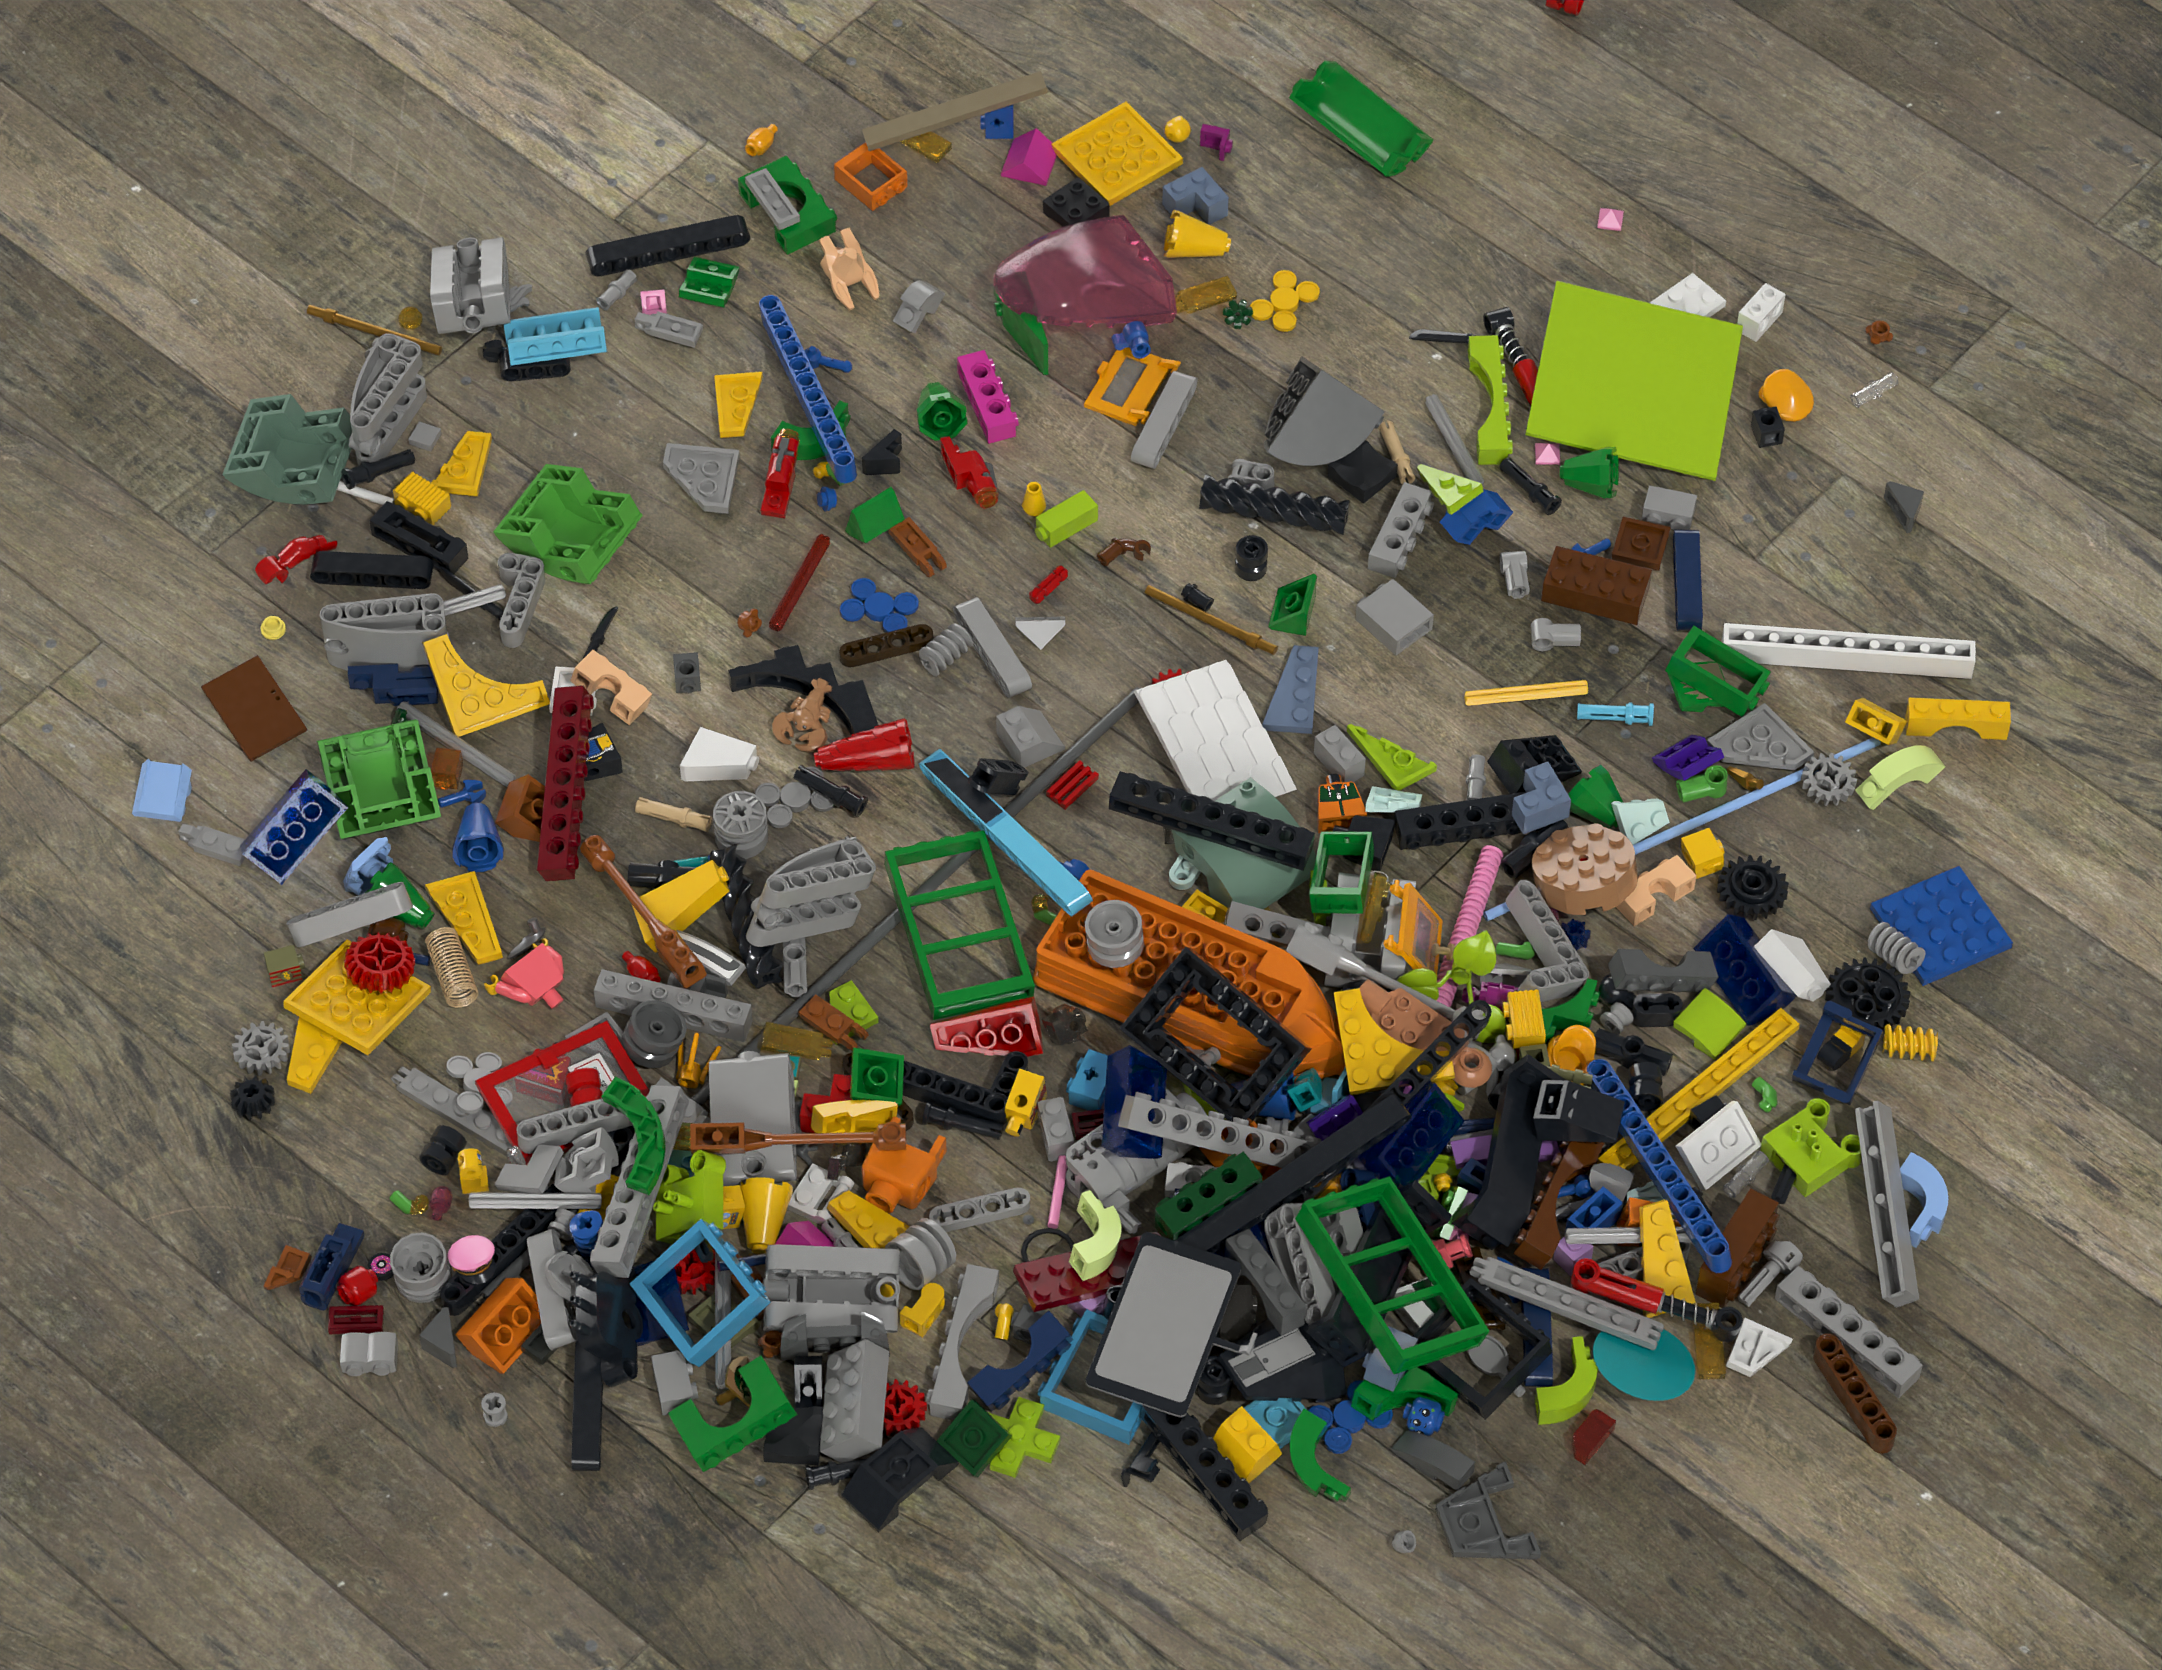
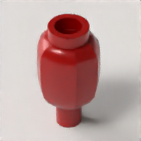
[622,951,661,983]

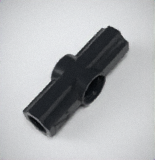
[1501,820,1569,878]
[627,860,695,889]
[1595,1028,1673,1076]

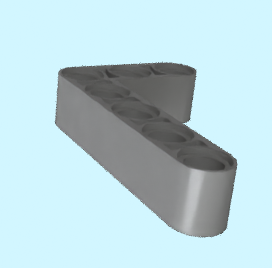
[1506,880,1589,1002]

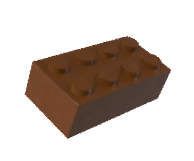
[1541,546,1652,625]
[1695,1188,1780,1308]

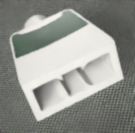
[1394,1277,1445,1335]

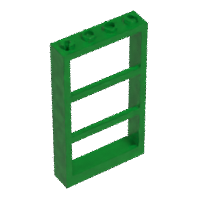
[884,830,1035,1020]
[1295,1177,1489,1375]

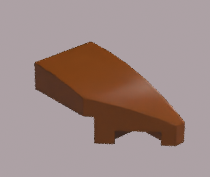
[263,1245,312,1290]

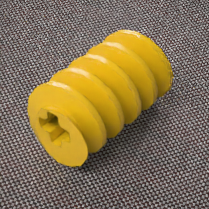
[1882,1024,1938,1062]

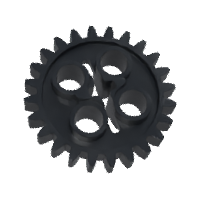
[1825,957,1910,1030]

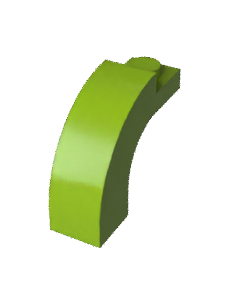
[1535,1336,1598,1425]

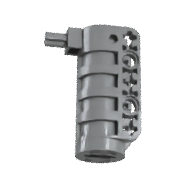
[1066,1087,1207,1234]

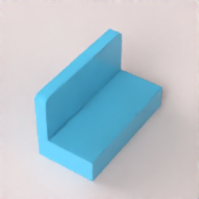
[1310,1066,1349,1114]

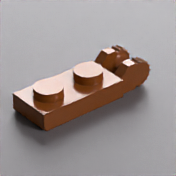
[889,517,947,577]
[798,994,869,1051]

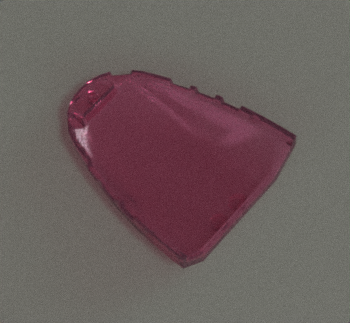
[993,215,1177,328]

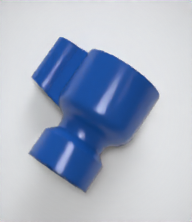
[1112,321,1151,358]

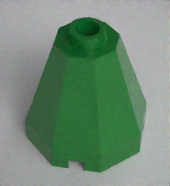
[917,382,968,441]
[1560,447,1619,498]
[1568,765,1624,829]

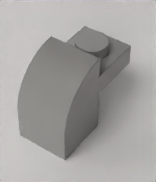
[893,280,945,333]

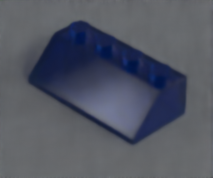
[240,769,348,885]
[1693,914,1797,1026]
[1102,1045,1167,1159]
[1358,1083,1465,1187]

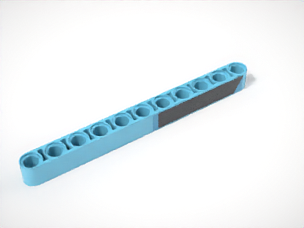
[919,749,1093,917]

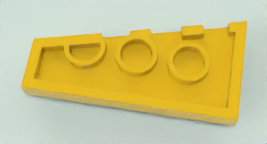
[425,871,503,965]
[1639,1199,1696,1318]

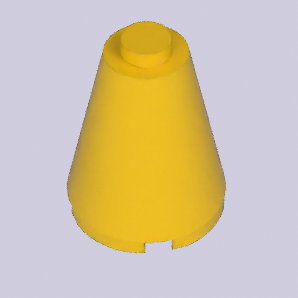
[1164,210,1231,258]
[740,1177,793,1254]

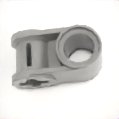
[1228,459,1275,490]

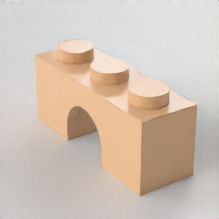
[570,650,652,726]
[1616,855,1697,926]

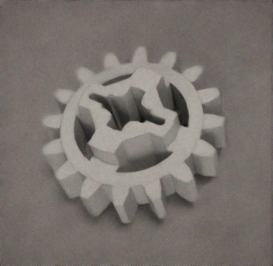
[1801,753,1857,806]
[232,1021,290,1076]

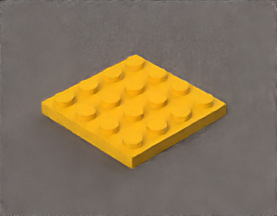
[1051,101,1183,206]
[284,939,431,1055]

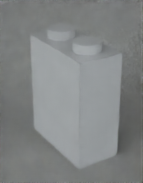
[1355,579,1434,656]

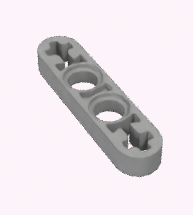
[929,1188,1030,1232]

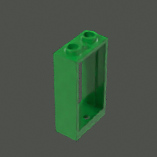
[1665,626,1771,717]
[1309,831,1374,914]

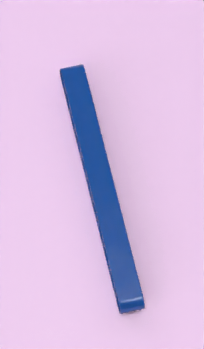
[759,295,857,483]
[1587,1059,1732,1273]

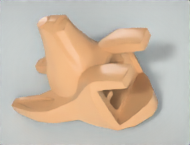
[819,228,879,310]

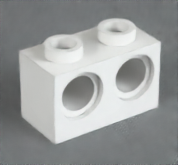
[1737,283,1786,342]

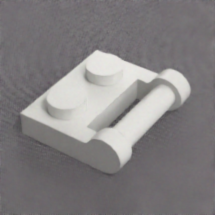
[787,1163,854,1225]

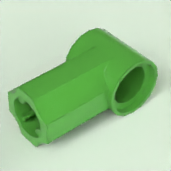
[1676,765,1728,803]

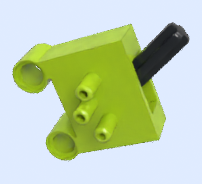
[1760,1098,1862,1205]
[653,1150,726,1263]

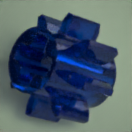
[1561,919,1591,951]

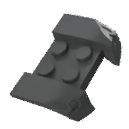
[781,1312,890,1361]

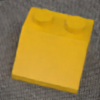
[1213,1406,1282,1483]

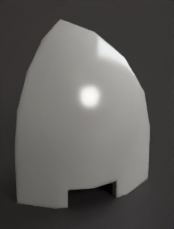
[1589,1163,1635,1202]

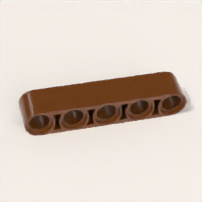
[1813,1333,1897,1454]

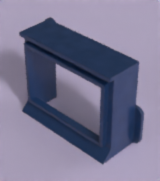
[1792,1001,1883,1106]

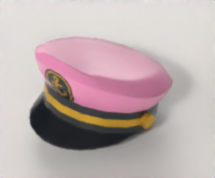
[448,1235,495,1284]

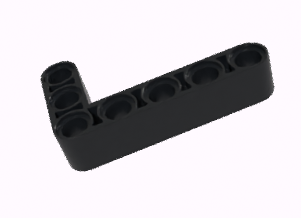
[903,1051,1028,1124]

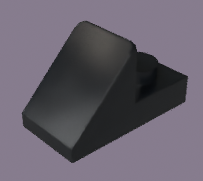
[862,429,902,475]

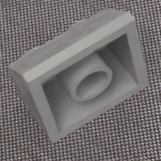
[996,706,1065,768]

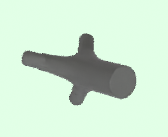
[796,1144,818,1168]

